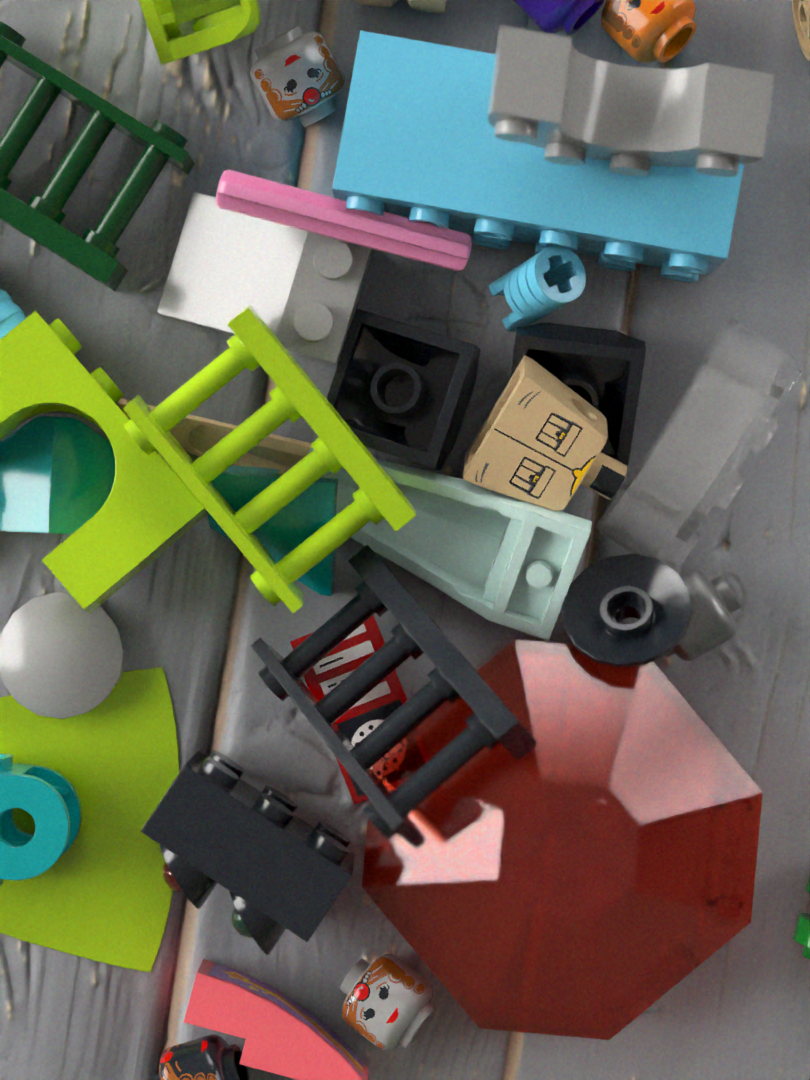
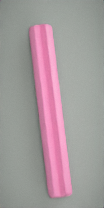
[216,169,472,271]

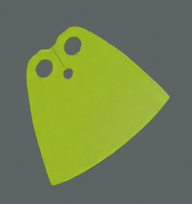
[0,667,180,973]

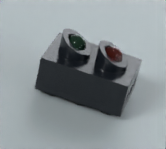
[141,750,355,955]

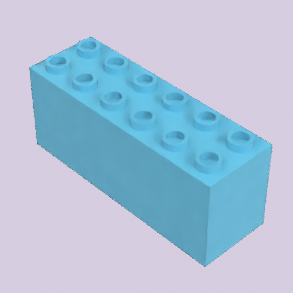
[332,30,744,283]

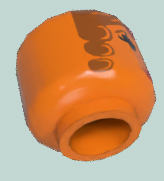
[601,0,697,63]

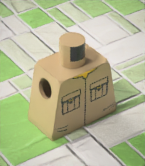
[463,355,628,511]

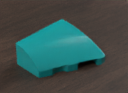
[207,465,338,596]

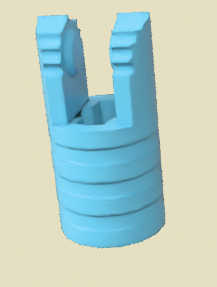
[488,245,586,332]

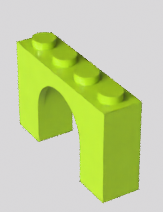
[0,310,208,613]

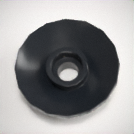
[562,554,692,668]

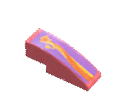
[184,959,369,1080]

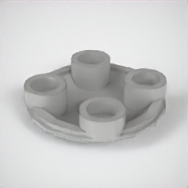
[0,592,124,719]

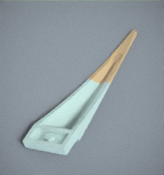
[116,398,592,641]

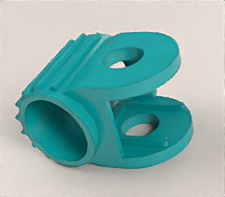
[0,754,82,885]

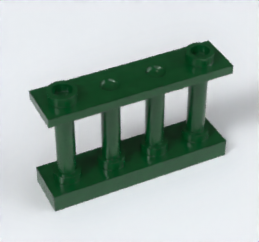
[0,21,195,292]

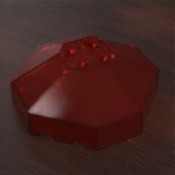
[362,635,763,1040]

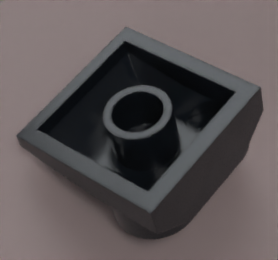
[326,309,481,471]
[510,323,646,470]

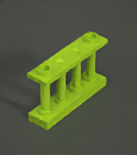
[123,304,416,614]

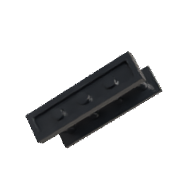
[251,545,538,849]

